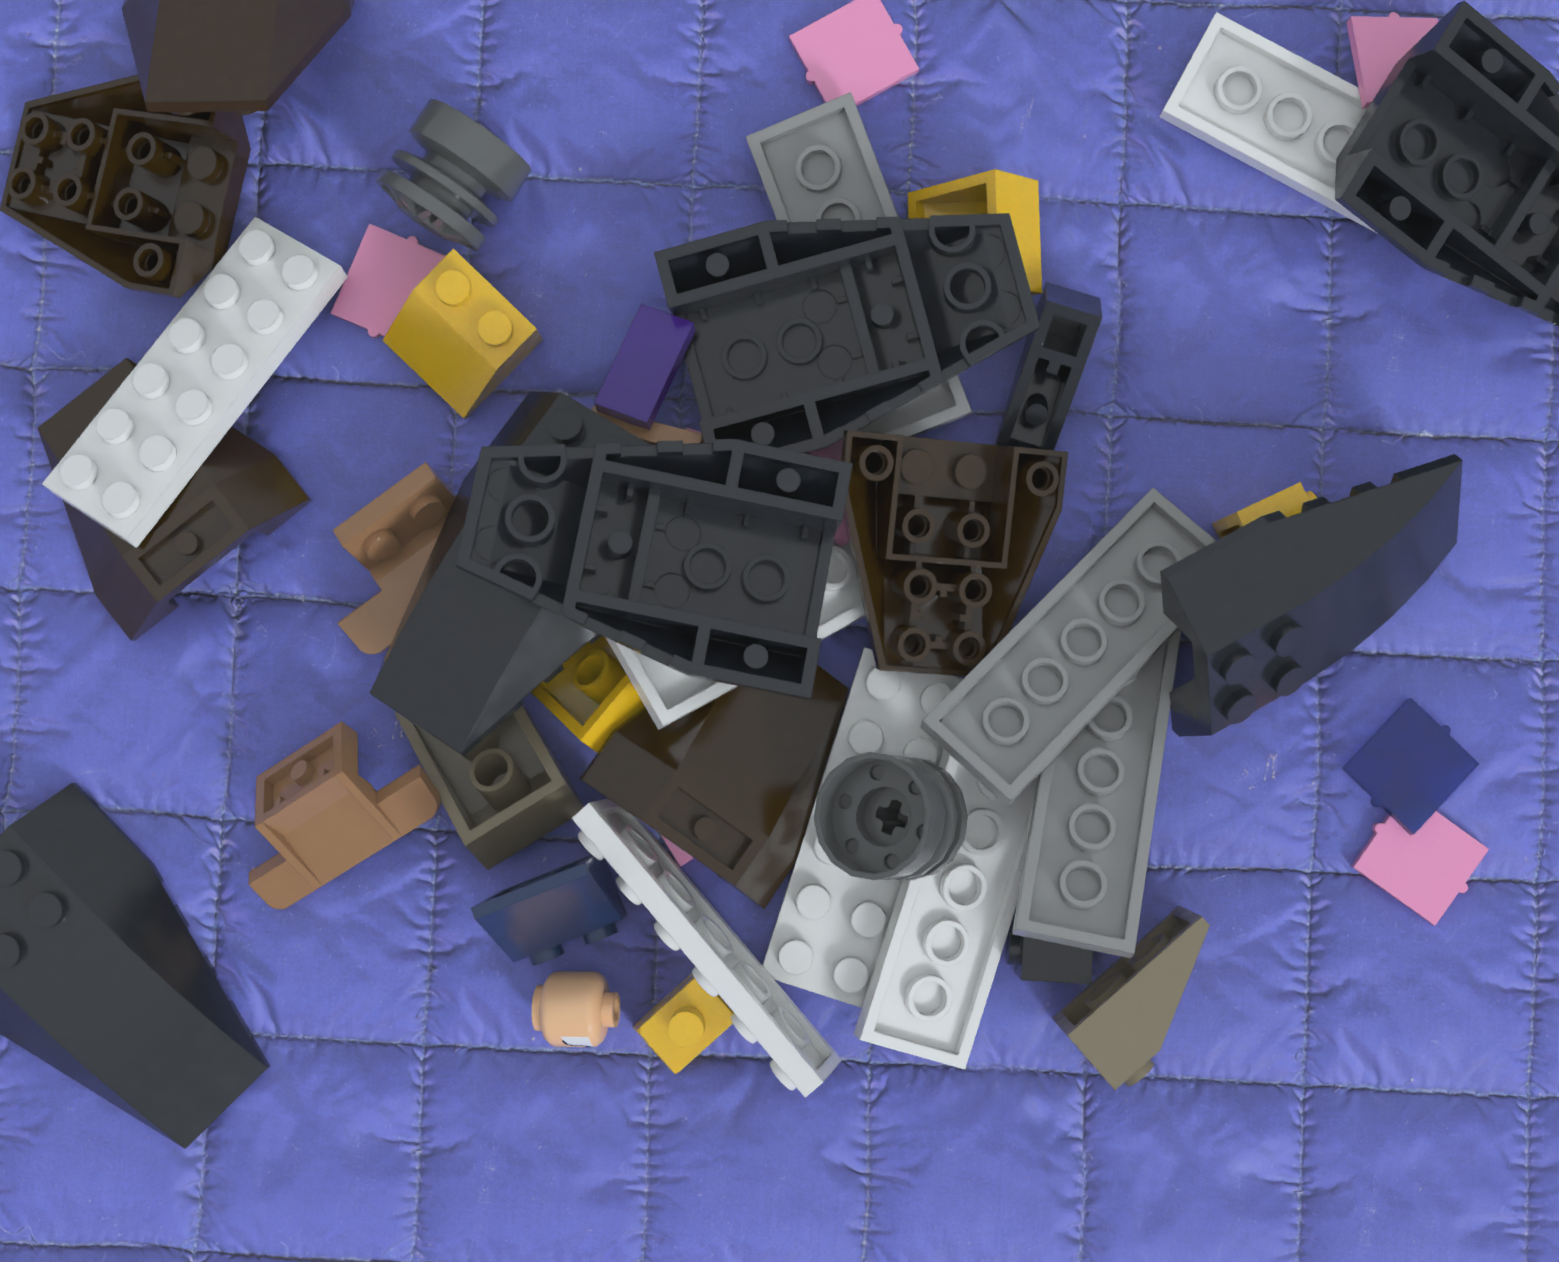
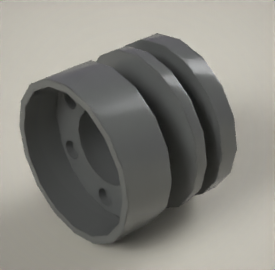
[376,99,531,251]
[814,752,968,880]

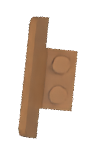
[333,462,456,654]
[248,721,441,909]

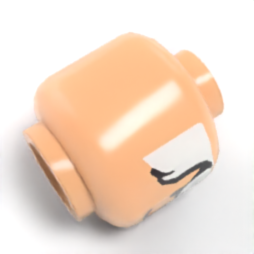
[532,971,620,1048]

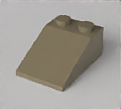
[395,704,584,870]
[1052,906,1210,1090]

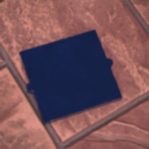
[1342,698,1479,835]

